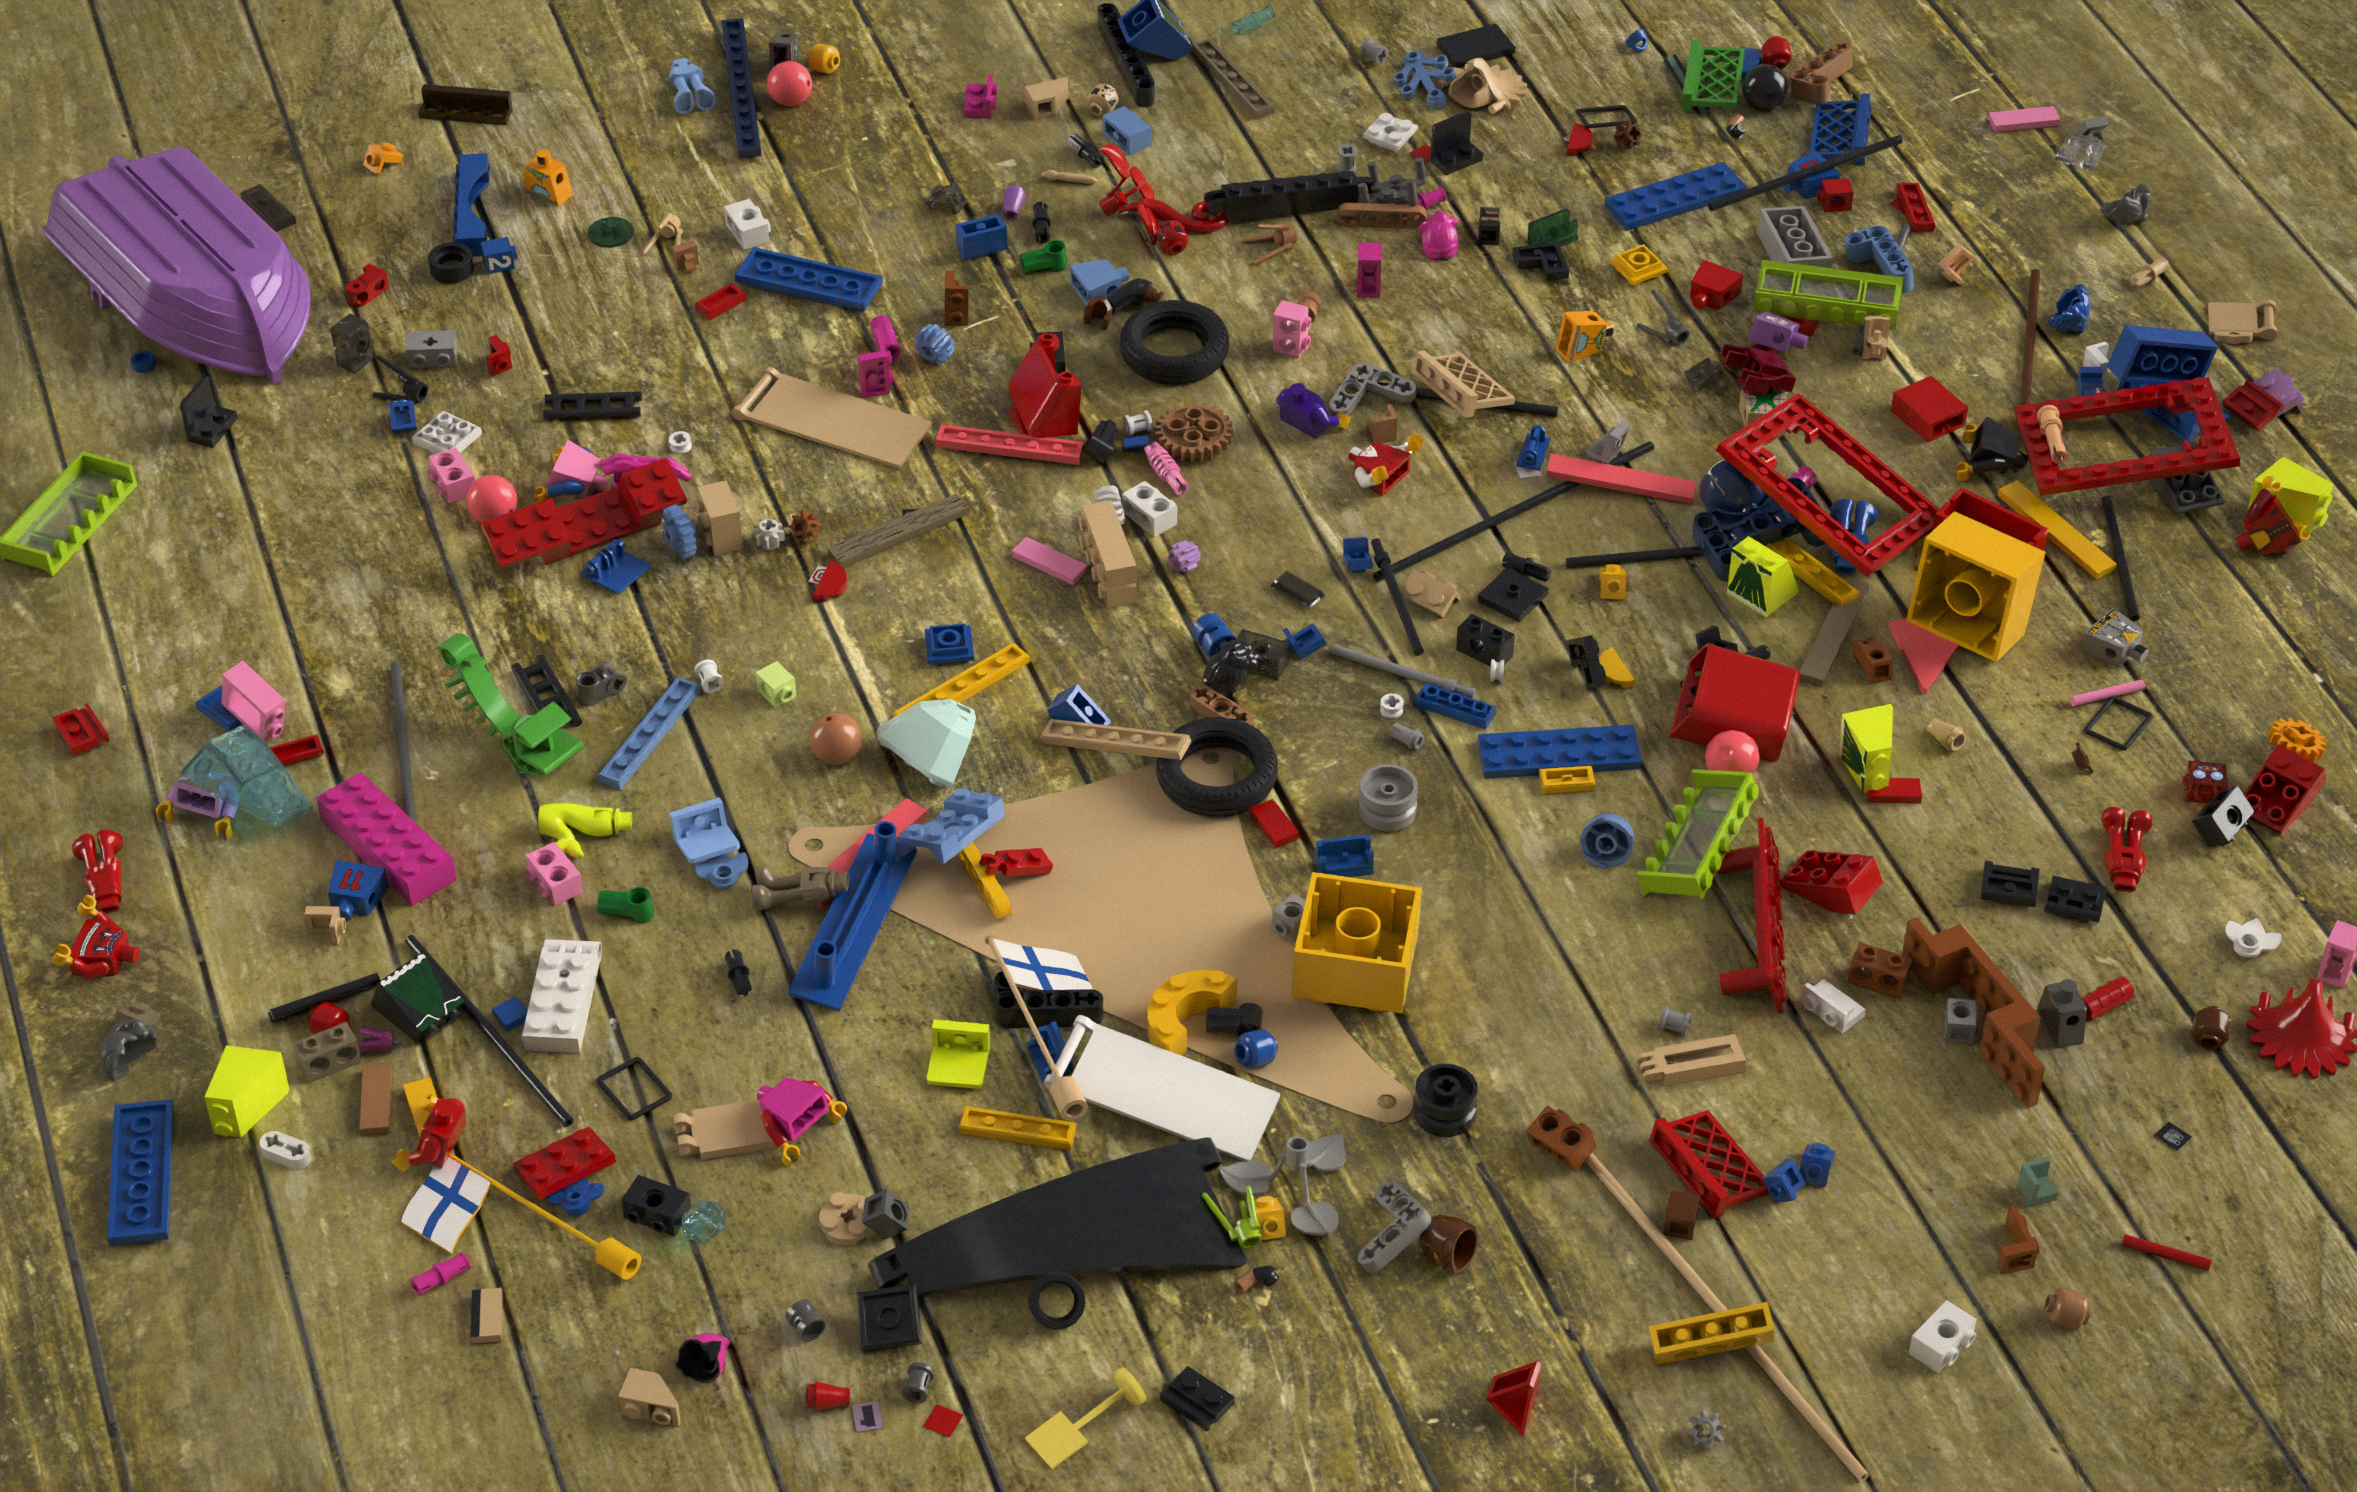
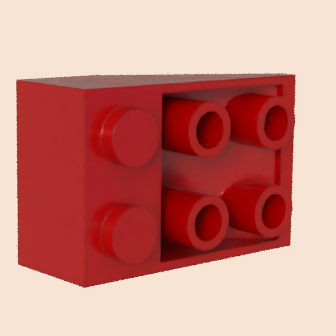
[2244,744,2326,834]
[1779,850,1883,915]

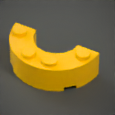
[1147,970,1237,1056]

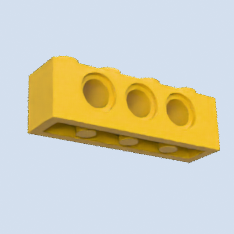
[1649,1302,1775,1365]

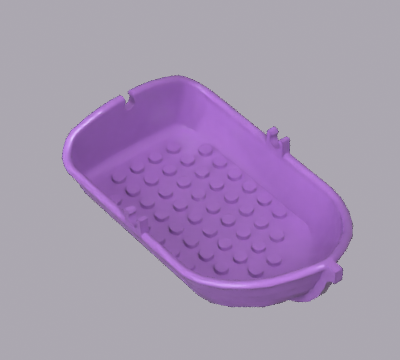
[42,147,311,384]

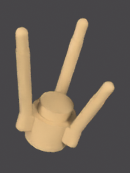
[642,213,683,255]

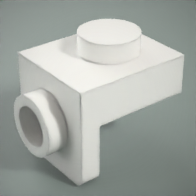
[2083,342,2109,381]

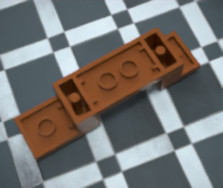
[1901,917,2045,1108]

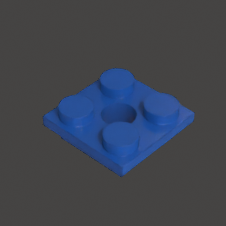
[924,623,974,665]

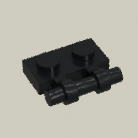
[2045,876,2107,923]

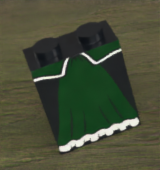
[371,952,464,1043]

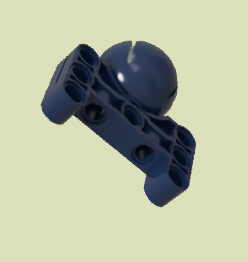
[1692,460,1825,582]

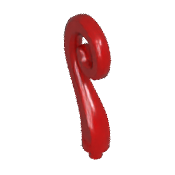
[1130,198,1229,233]

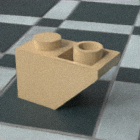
[1025,77,1069,120]
[618,1368,681,1426]

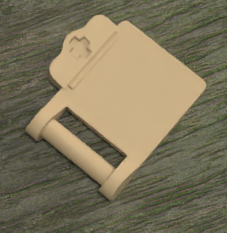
[2208,300,2278,344]

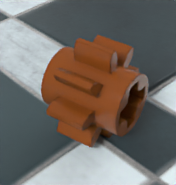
[789,510,822,542]

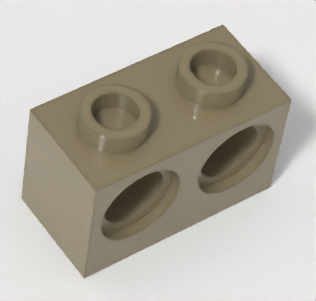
[294,1022,362,1083]

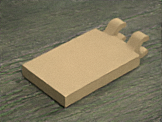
[673,1099,780,1160]

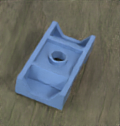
[897,788,1005,864]

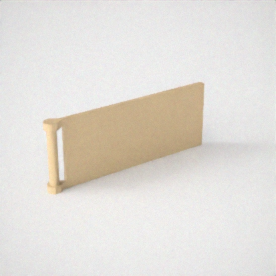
[731,367,932,469]

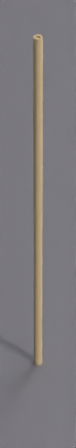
[1554,1109,1869,1482]

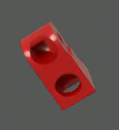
[346,263,389,307]

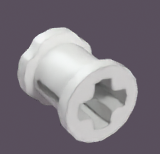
[1123,410,1153,437]
[694,659,724,694]

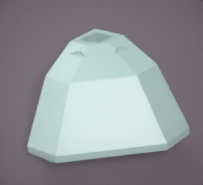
[876,699,976,788]

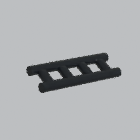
[543,391,642,420]
[511,655,583,727]
[268,973,381,1023]

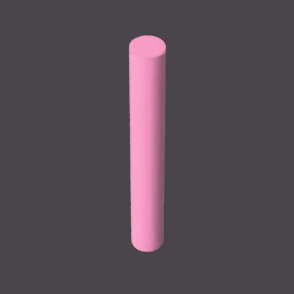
[2070,679,2145,707]

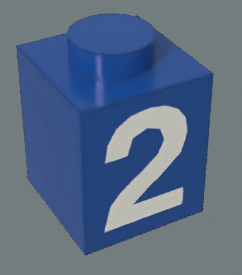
[480,237,517,274]

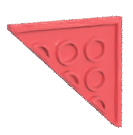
[1889,611,1981,694]

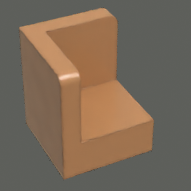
[1367,404,1398,443]

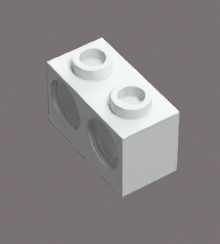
[1122,481,1178,537]

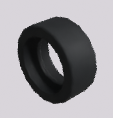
[428,242,474,283]
[1028,1271,1086,1330]

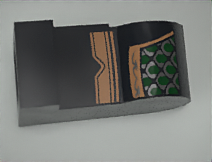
[1478,207,1500,245]

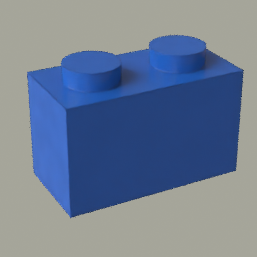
[955,214,1008,260]

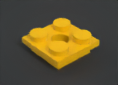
[1609,244,1668,285]

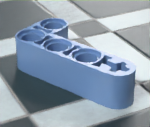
[1845,226,1914,293]

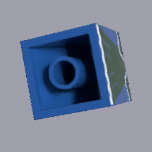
[1117,0,1193,61]

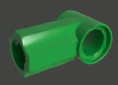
[1020,240,1068,274]
[597,887,654,923]

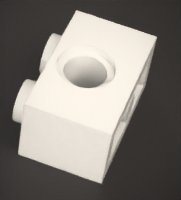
[724,199,771,250]
[1909,1300,1977,1373]

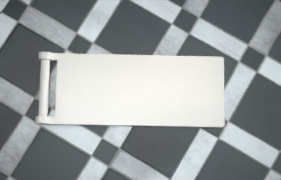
[1043,1015,1280,1161]

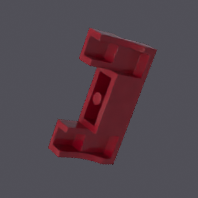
[1719,343,1796,396]

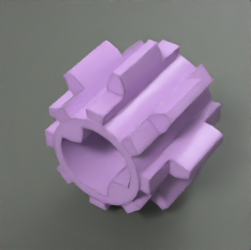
[1168,540,1201,573]

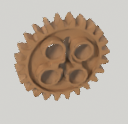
[1154,402,1233,462]

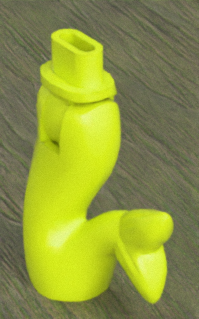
[538,803,632,858]

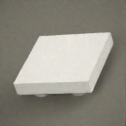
[412,411,482,454]

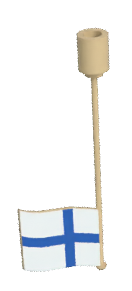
[985,934,1093,1121]

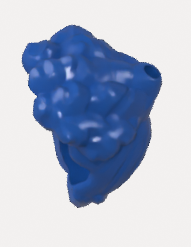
[2048,284,2091,334]

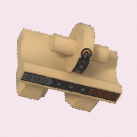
[1861,315,1890,359]

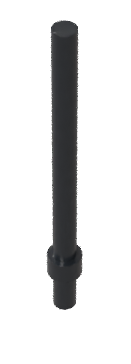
[1371,538,1424,655]

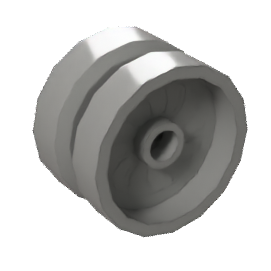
[1359,764,1418,832]

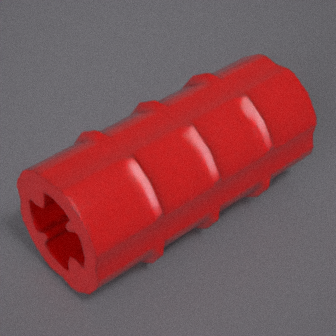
[2082,976,2134,1022]

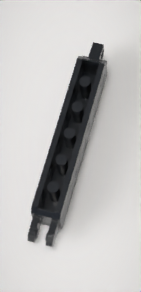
[1203,171,1374,220]

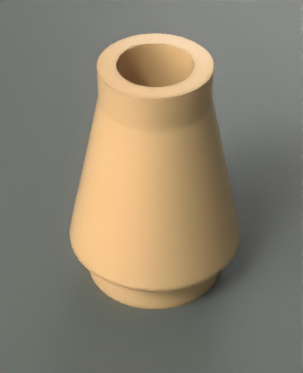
[1927,718,1966,751]

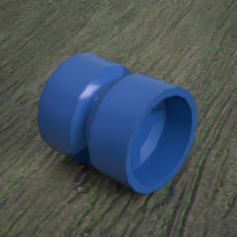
[1192,613,1237,658]

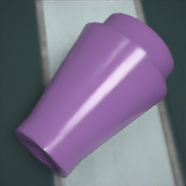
[1003,185,1026,220]

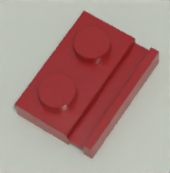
[2222,379,2284,432]
[52,703,110,756]

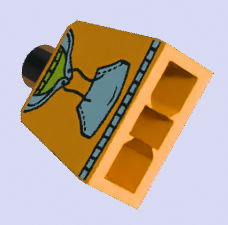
[524,149,573,207]
[1555,311,1614,363]

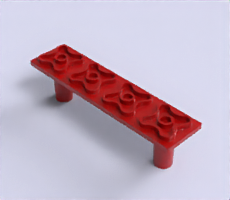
[1717,818,1788,1013]

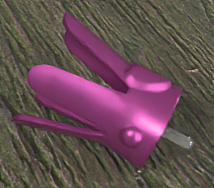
[358,1025,402,1055]

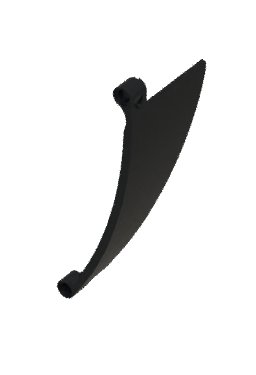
[868,1137,1247,1295]

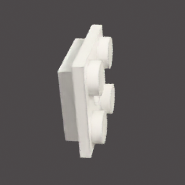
[1363,113,1418,152]

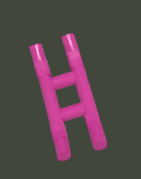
[599,453,692,482]

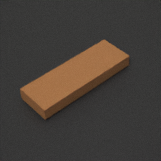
[359,1062,392,1135]

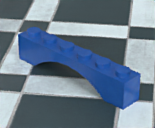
[453,153,490,257]

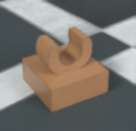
[672,241,699,272]

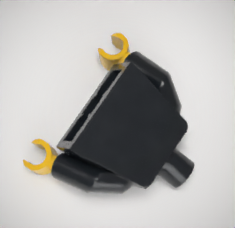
[1956,416,2028,482]

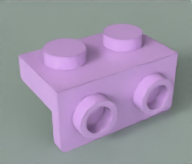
[2253,367,2305,418]

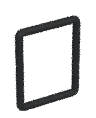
[1575,105,1637,128]
[2084,696,2153,750]
[596,1057,673,1120]

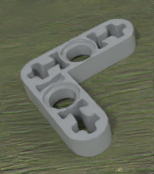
[1329,363,1416,416]
[1358,1181,1431,1273]

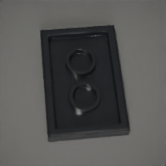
[1437,24,1515,68]

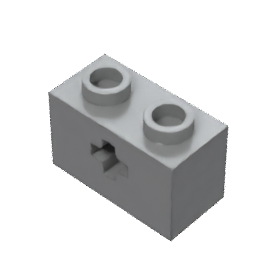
[405,330,458,369]

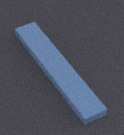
[597,677,701,790]

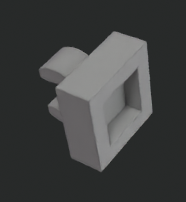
[2077,117,2108,144]

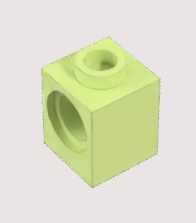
[756,661,796,708]

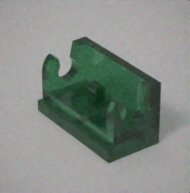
[1527,208,1579,247]

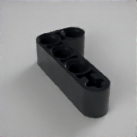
[994,971,1104,1028]

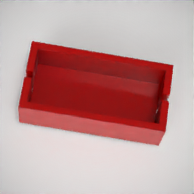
[1932,487,2048,551]

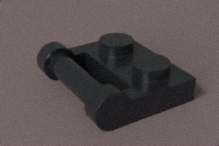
[1980,860,2040,907]

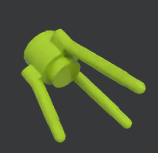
[1202,1185,1262,1249]

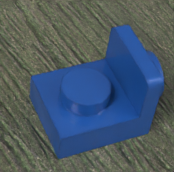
[388,399,417,434]

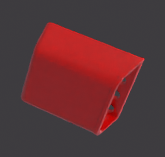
[1669,643,1800,762]

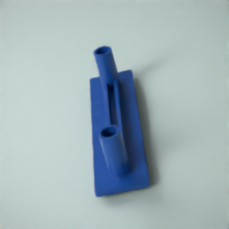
[788,821,917,1011]

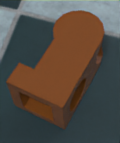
[1853,637,1893,684]

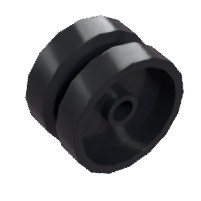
[1414,1064,1478,1137]

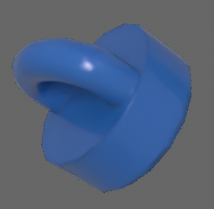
[1625,28,1648,52]

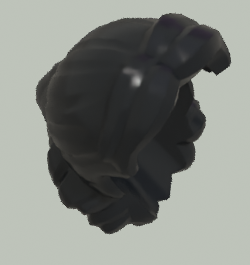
[1203,640,1260,697]

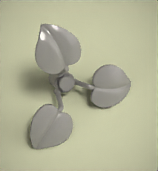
[1220,1133,1346,1235]

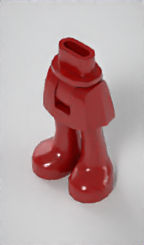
[2101,807,2153,892]

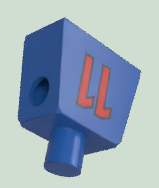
[1782,151,1841,199]
[328,860,389,922]

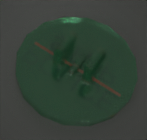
[588,217,634,248]

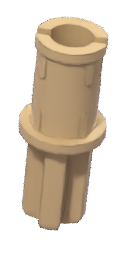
[2129,257,2169,288]

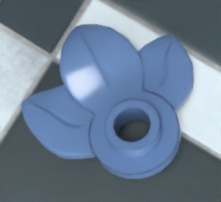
[695,853,748,889]

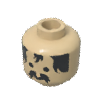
[1086,84,1119,117]

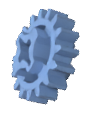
[662,504,697,560]

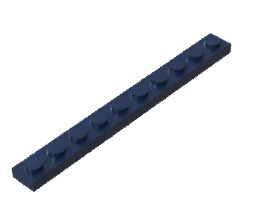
[721,18,761,158]

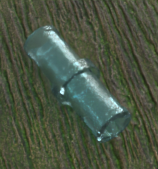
[1232,5,1276,35]

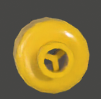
[807,43,840,74]

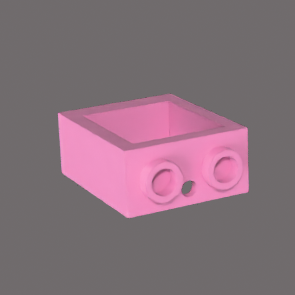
[222,660,285,743]

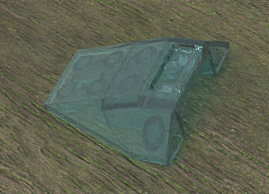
[182,725,313,827]

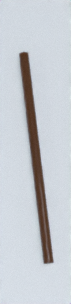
[2020,269,2040,405]

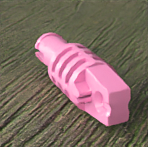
[1144,442,1189,495]

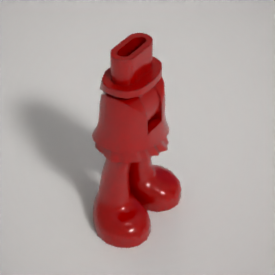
[72,830,124,914]

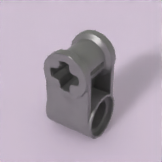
[576,661,627,706]

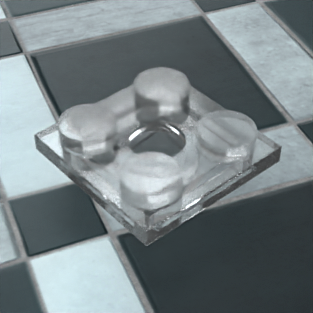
[2055,132,2108,171]

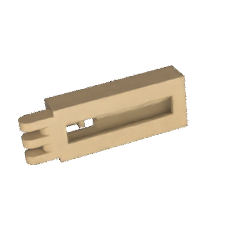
[1636,1034,1746,1086]

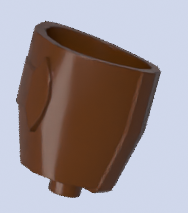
[1419,1215,1478,1274]

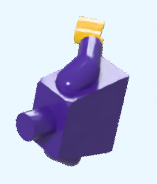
[1276,383,1351,439]

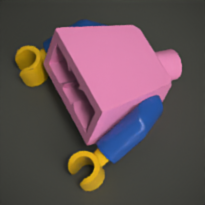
[533,440,610,503]

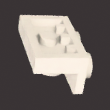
[1800,979,1866,1034]

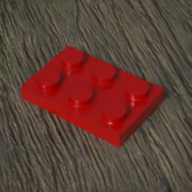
[512,1126,616,1200]

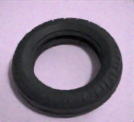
[1120,300,1229,385]
[1156,717,1278,817]

